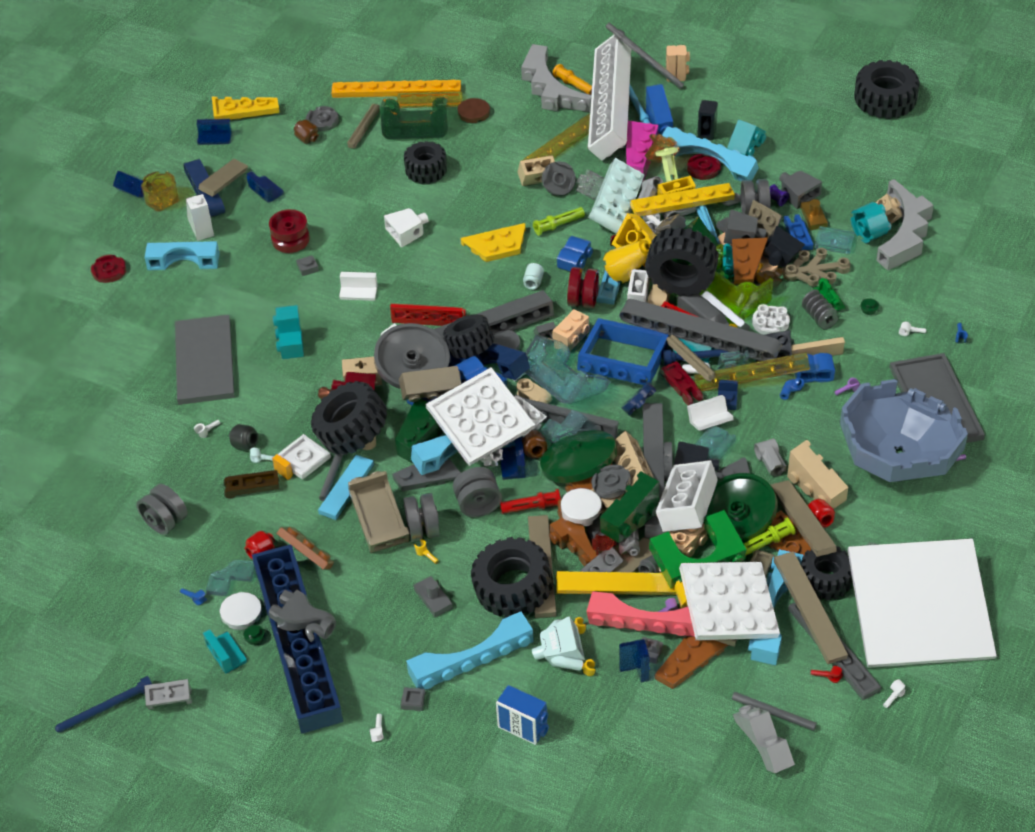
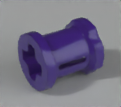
[769,184,789,206]

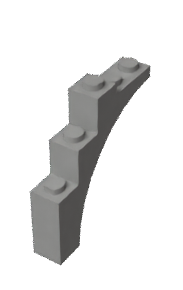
[521,44,592,112]
[876,179,933,270]

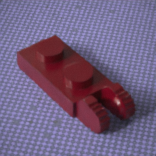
[660,361,703,406]

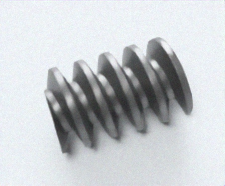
[802,289,838,329]

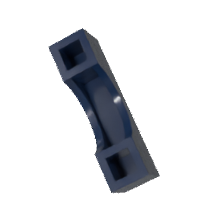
[466,343,530,380]

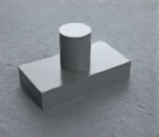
[413,576,453,617]

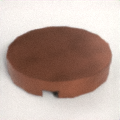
[457,98,490,123]

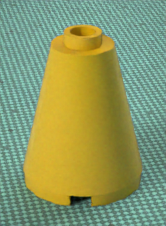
[603,240,650,283]

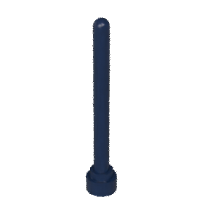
[663,349,738,365]
[55,675,152,733]

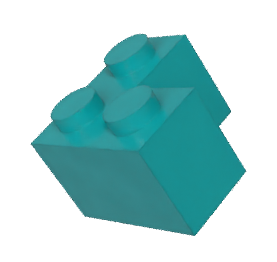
[727,119,766,156]
[273,305,304,359]

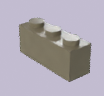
[399,366,461,402]

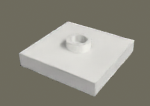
[278,434,331,480]

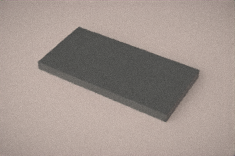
[175,314,235,405]
[889,353,985,443]

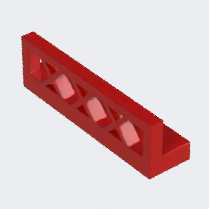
[390,304,466,326]

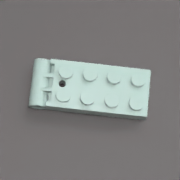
[588,158,644,234]

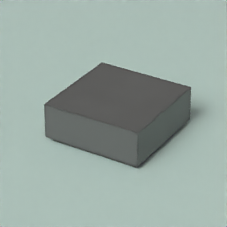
[401,687,426,711]

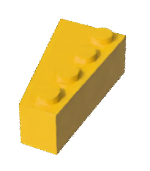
[612,213,656,267]

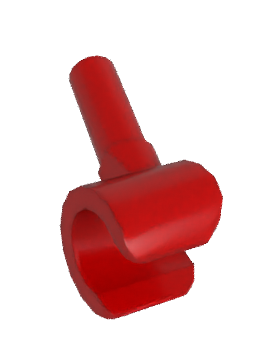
[811,666,843,683]

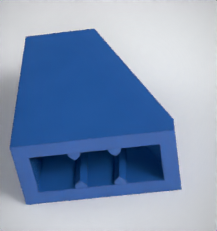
[646,84,673,137]

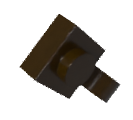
[755,268,786,289]

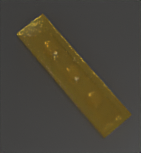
[397,92,463,108]

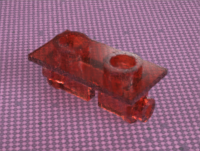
[592,531,616,555]

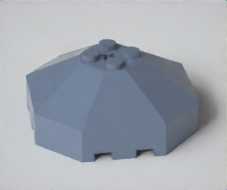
[840,379,968,482]

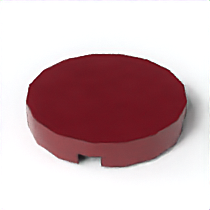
[687,154,720,180]
[91,254,126,283]

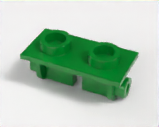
[813,278,846,311]

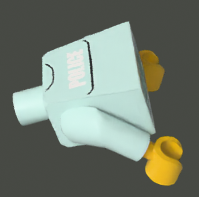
[532,617,595,676]

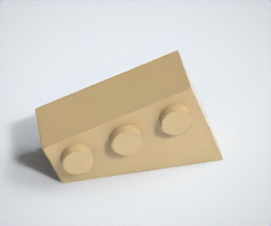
[787,440,848,509]

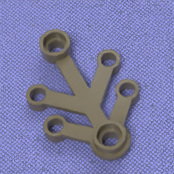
[782,248,851,286]

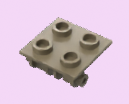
[748,200,782,238]

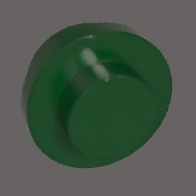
[860,298,879,315]
[243,625,265,645]

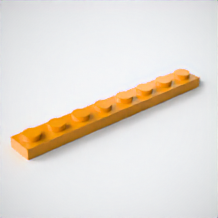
[331,80,461,98]

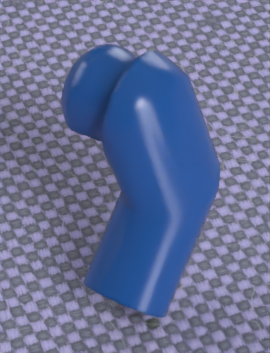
[780,378,805,400]

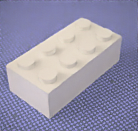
[656,461,718,532]

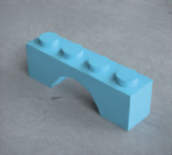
[144,241,220,270]

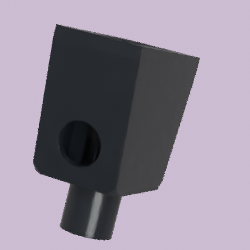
[763,226,805,268]
[674,441,720,471]

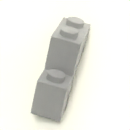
[733,705,795,773]

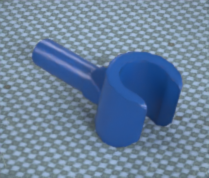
[955,323,968,343]
[180,588,207,605]

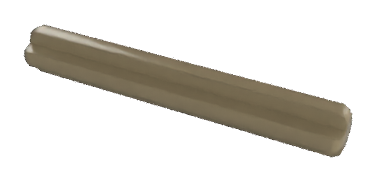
[347,103,380,149]
[667,335,715,381]

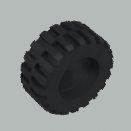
[854,60,920,119]
[645,227,718,296]
[311,381,387,455]
[471,537,553,617]

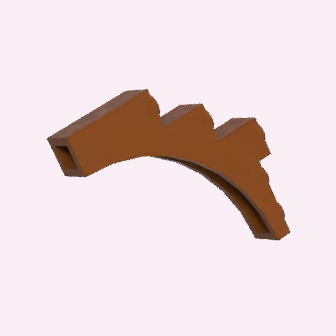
[549,463,613,566]

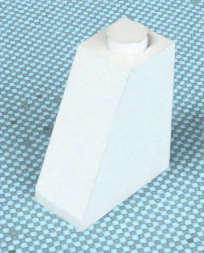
[186,194,214,241]

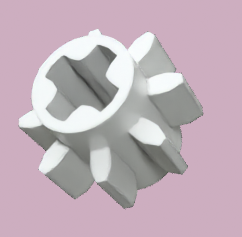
[481,449,503,467]

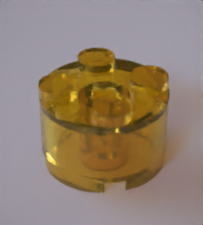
[141,171,179,212]

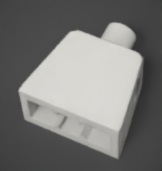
[384,208,429,247]

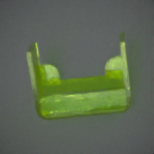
[699,244,773,324]

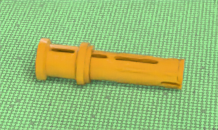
[552,64,592,95]

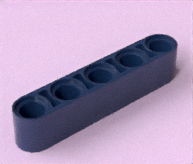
[183,159,225,218]

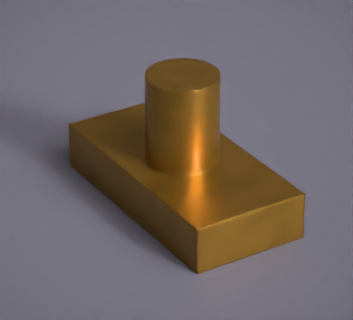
[800,199,828,231]

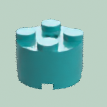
[850,202,892,243]

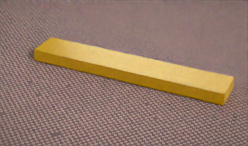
[556,571,677,595]

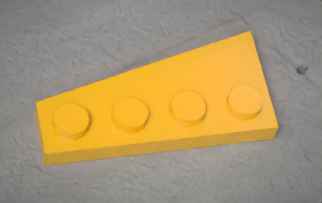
[212,96,280,122]

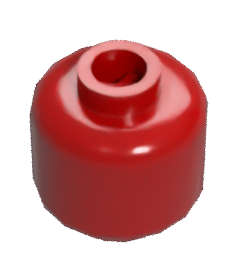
[807,499,835,528]
[244,531,275,560]

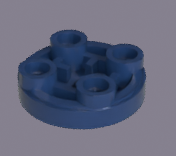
[621,382,656,416]

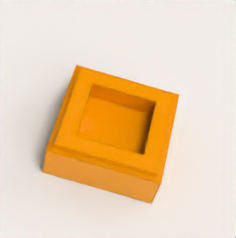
[272,454,293,480]

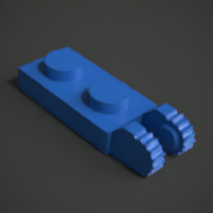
[784,214,813,250]

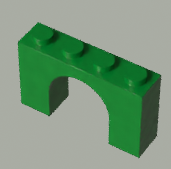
[649,510,747,589]

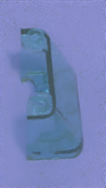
[525,335,611,404]

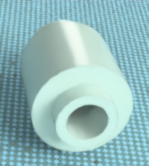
[523,263,544,290]

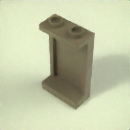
[348,471,409,553]

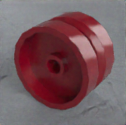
[269,209,310,253]
[567,267,599,309]

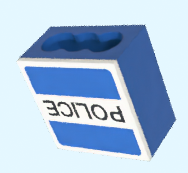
[496,685,549,745]

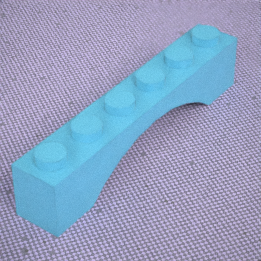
[658,126,759,182]
[411,435,521,475]
[748,549,803,665]
[406,612,533,689]

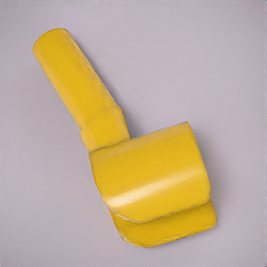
[414,540,439,564]

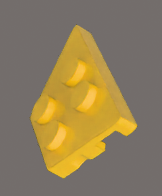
[460,223,526,262]

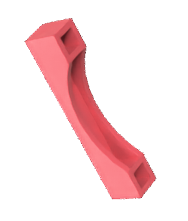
[587,591,695,637]

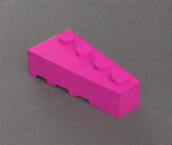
[626,121,658,182]

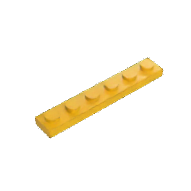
[630,183,735,216]

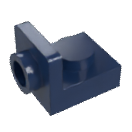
[718,380,738,410]

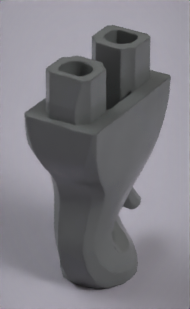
[269,590,336,642]

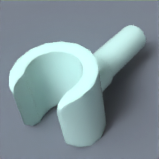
[250,448,274,463]

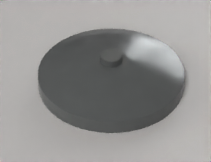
[374,323,450,389]

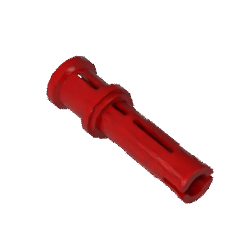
[500,489,561,514]

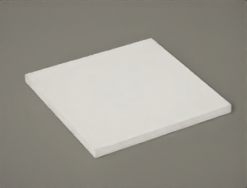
[848,539,996,668]

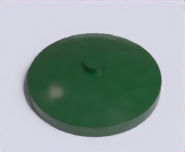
[540,430,618,483]
[703,473,778,543]

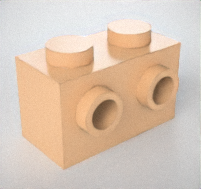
[552,309,590,354]
[669,524,708,558]

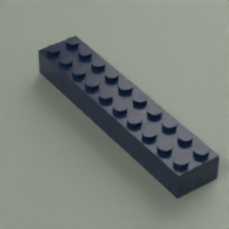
[252,544,343,734]

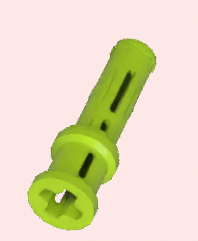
[533,207,585,235]
[743,517,796,555]

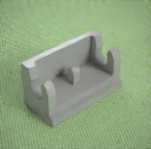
[145,679,192,710]

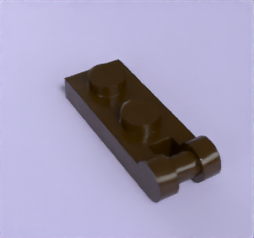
[223,470,279,499]

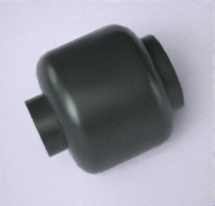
[229,424,258,450]

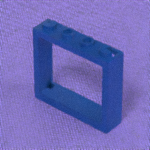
[577,318,669,385]

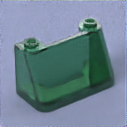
[380,97,449,140]

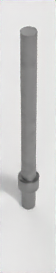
[605,22,684,89]

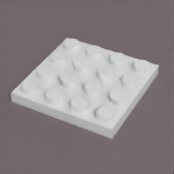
[426,368,535,466]
[679,562,780,640]

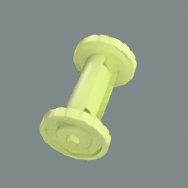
[655,147,678,182]

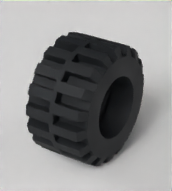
[404,141,447,184]
[443,314,494,358]
[801,546,852,601]

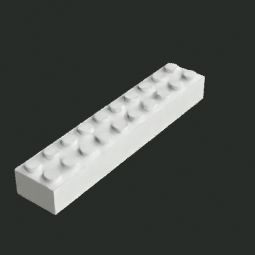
[588,35,631,161]

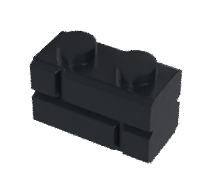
[697,100,718,140]

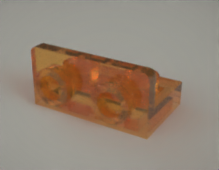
[645,134,680,163]

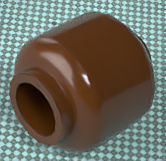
[293,119,319,144]
[520,430,547,459]

